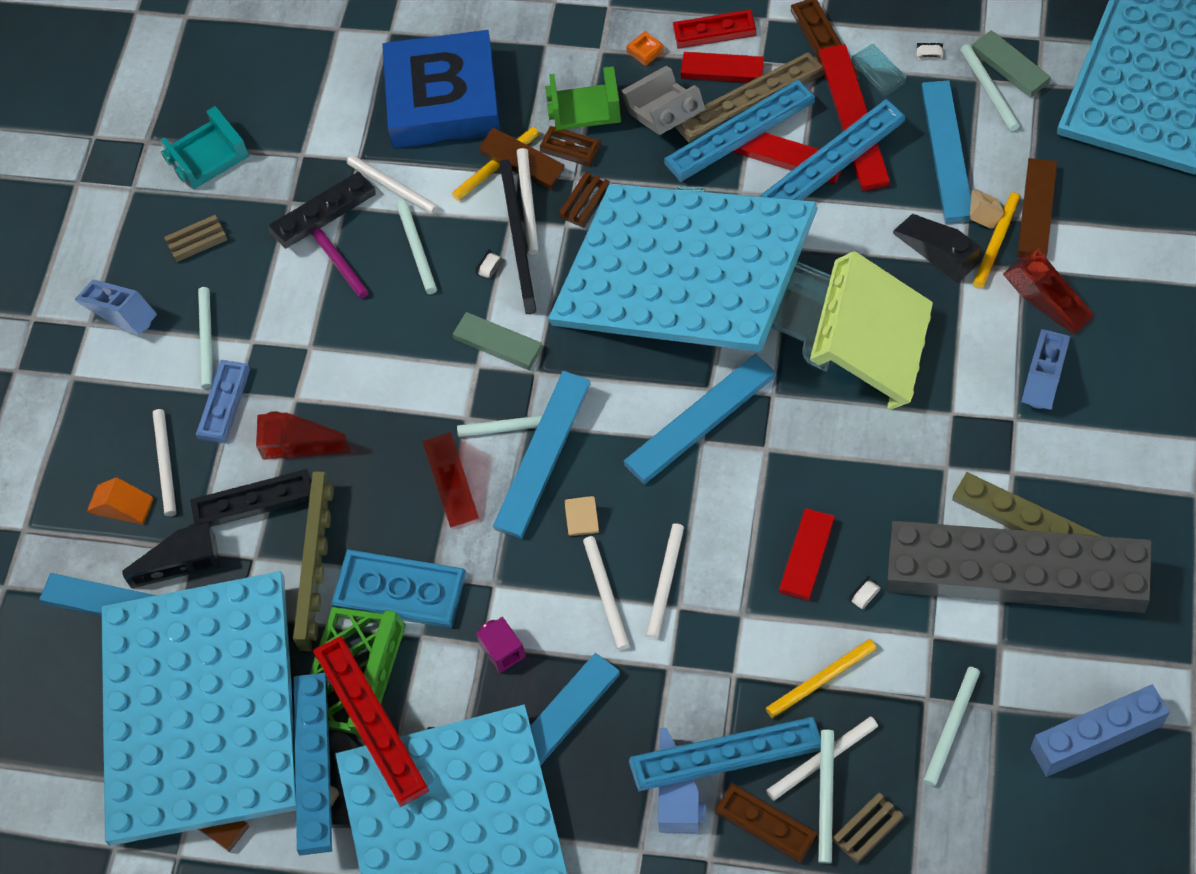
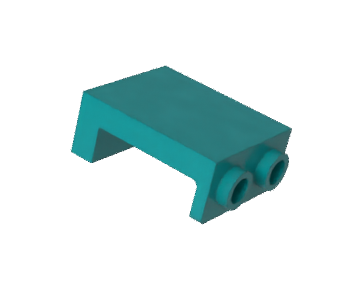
[160,106,249,190]

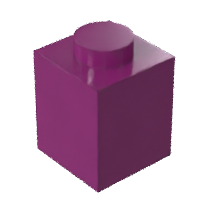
[476,616,526,674]

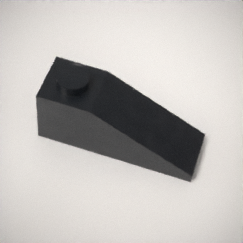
[893,213,981,283]
[122,522,220,589]

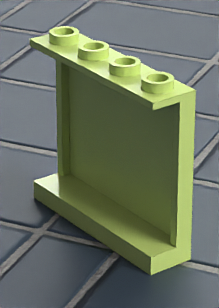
[810,251,933,410]

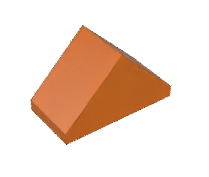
[87,477,154,525]

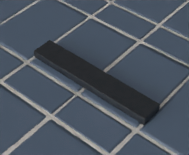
[499,159,537,314]

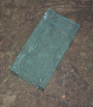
[851,43,907,96]

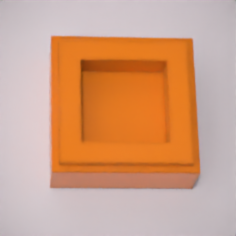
[626,31,664,66]

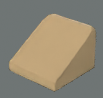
[970,189,1004,229]
[565,496,599,537]

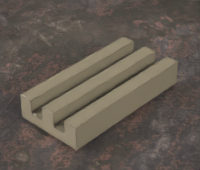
[164,215,227,263]
[833,792,904,864]

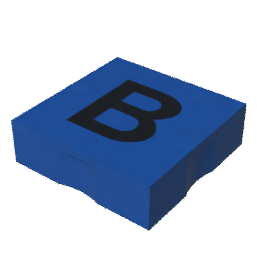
[382,30,500,149]

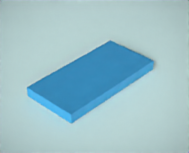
[331,549,466,629]

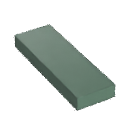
[972,30,1051,98]
[452,312,543,371]

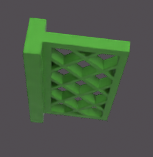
[309,607,406,738]

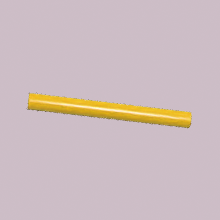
[452,126,539,201]
[973,192,1021,289]
[766,639,877,718]

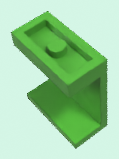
[545,66,621,130]

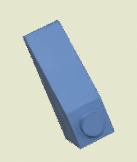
[75,279,157,335]
[1021,329,1070,410]
[658,728,706,833]

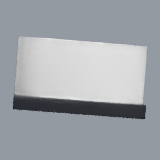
[916,43,943,60]
[475,249,502,279]
[849,576,881,609]

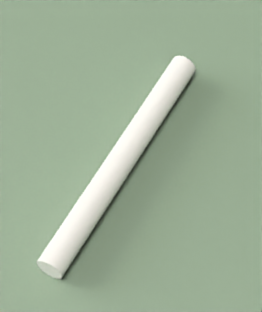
[517,148,539,255]
[347,155,438,215]
[153,409,177,517]
[646,524,684,640]
[583,536,630,651]
[766,716,878,801]

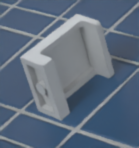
[621,66,706,135]

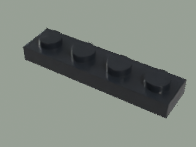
[268,171,376,249]
[190,469,311,527]

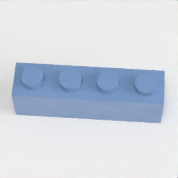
[1030,684,1170,777]

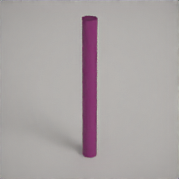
[312,228,369,299]

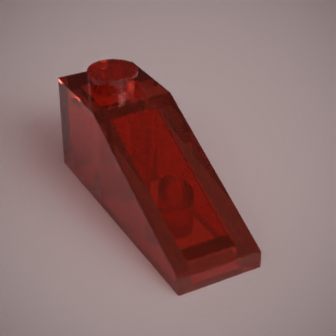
[1003,249,1094,335]
[256,411,350,460]
[422,432,479,528]

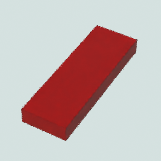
[673,9,756,49]
[681,52,764,83]
[779,508,835,601]

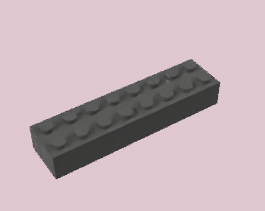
[887,521,1151,613]

